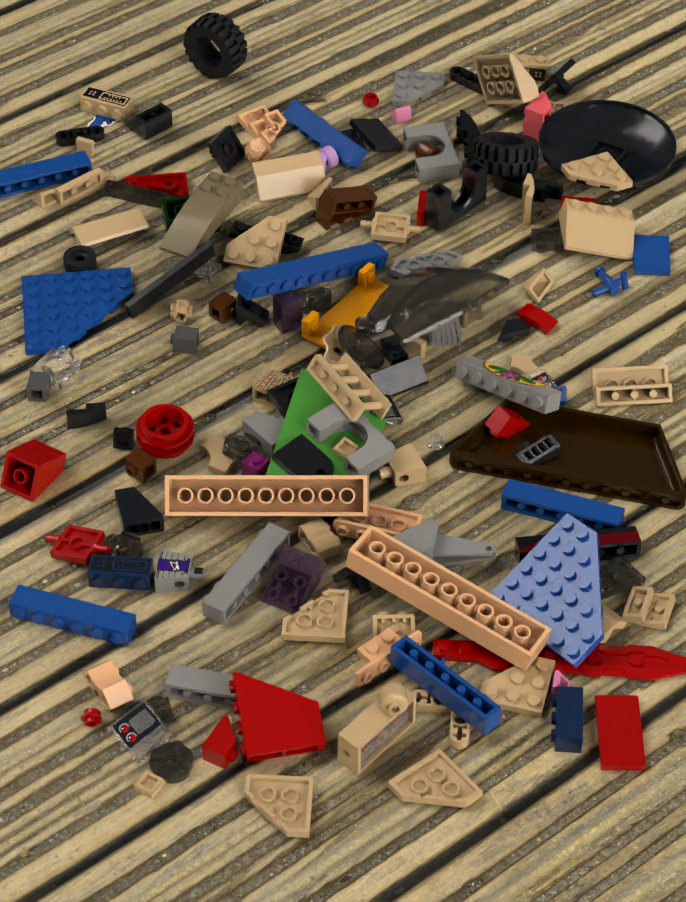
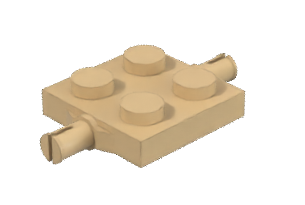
[360,212,421,243]

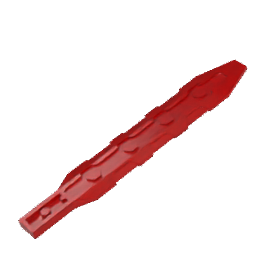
[433,639,686,681]

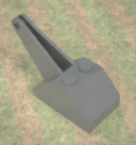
[392,518,496,566]

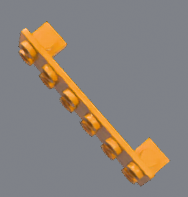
[301,262,397,350]

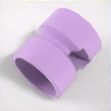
[318,145,339,172]

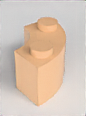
[83,660,134,710]

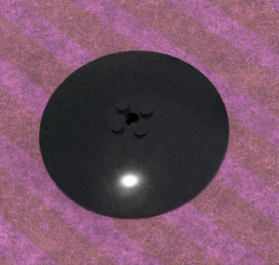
[538,100,677,188]

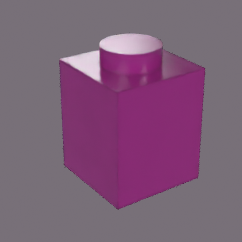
[242,451,270,475]

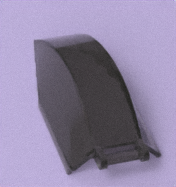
[355,265,510,344]

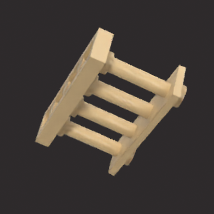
[307,353,392,422]

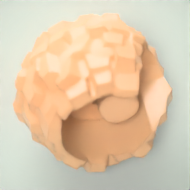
[244,137,272,163]

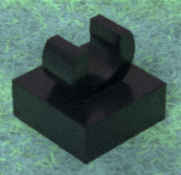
[113,427,134,450]

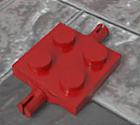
[45,524,110,565]

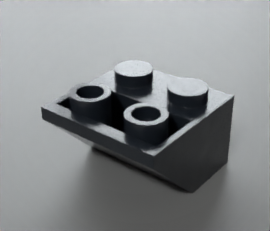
[125,103,173,140]

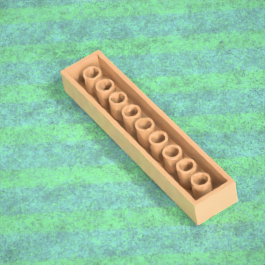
[165,475,369,516]
[345,525,551,671]

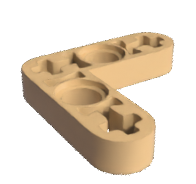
[412,689,470,750]

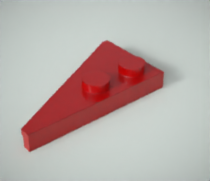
[125,172,189,197]

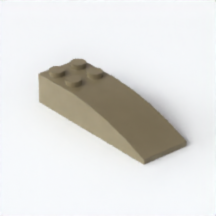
[159,171,243,258]

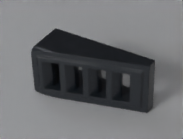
[516,434,560,465]

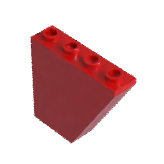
[229,672,326,763]

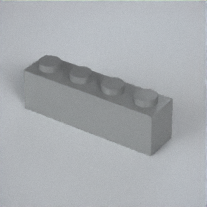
[165,664,236,709]

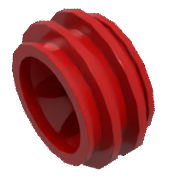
[135,404,195,459]

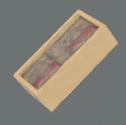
[338,682,417,775]

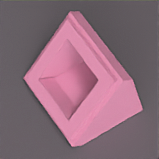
[390,105,412,124]
[549,670,570,698]

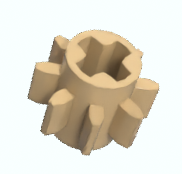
[170,300,193,323]

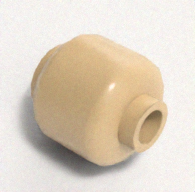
[378,682,409,716]

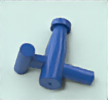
[592,266,629,297]

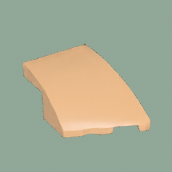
[236,105,287,145]

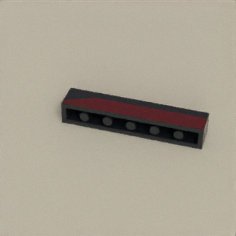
[515,526,641,564]

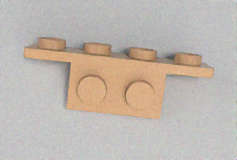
[355,628,422,688]

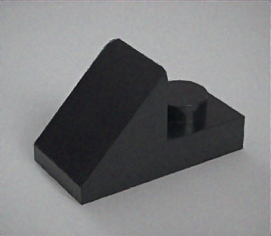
[235,294,269,327]
[374,333,409,365]

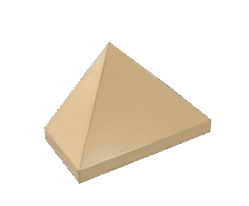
[306,177,332,211]
[521,268,555,303]

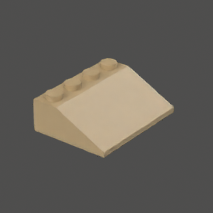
[472,53,539,105]
[558,198,634,261]

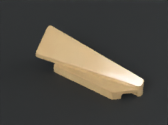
[32,167,115,209]

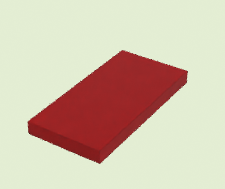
[594,695,646,770]

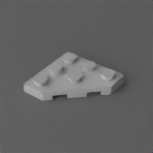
[392,70,445,106]
[389,249,463,292]

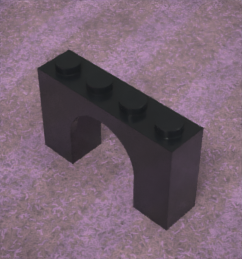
[425,159,488,231]

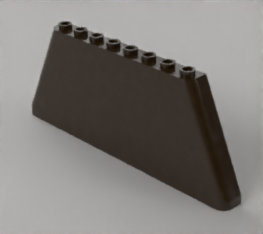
[449,399,686,510]

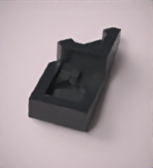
[498,318,531,342]

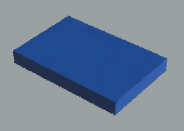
[633,234,670,276]

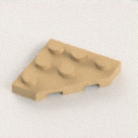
[561,151,633,191]
[223,216,288,268]
[281,589,349,643]
[480,657,555,718]
[388,748,483,808]
[245,774,314,838]

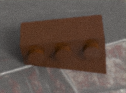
[315,185,378,230]

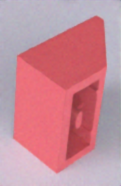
[523,91,552,141]

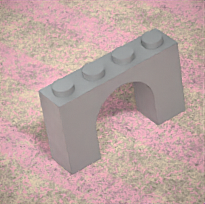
[403,122,462,182]
[306,402,395,475]

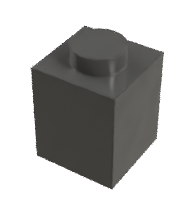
[170,326,199,354]
[26,371,51,402]

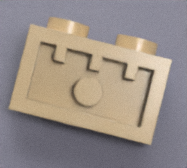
[372,611,415,638]

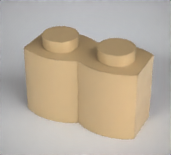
[298,517,341,562]

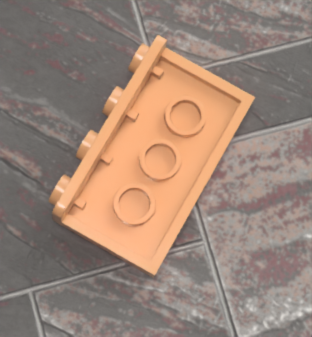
[333,503,423,540]

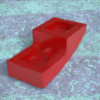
[515,303,559,335]

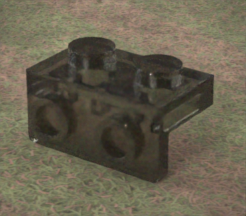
[531,228,567,253]

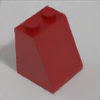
[0,439,66,502]

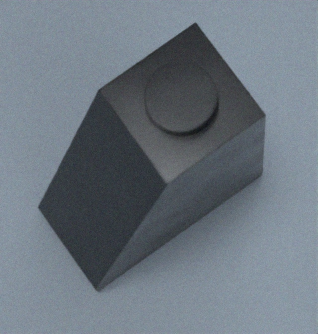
[114,487,164,538]

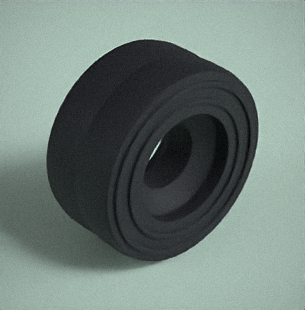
[63,245,97,272]

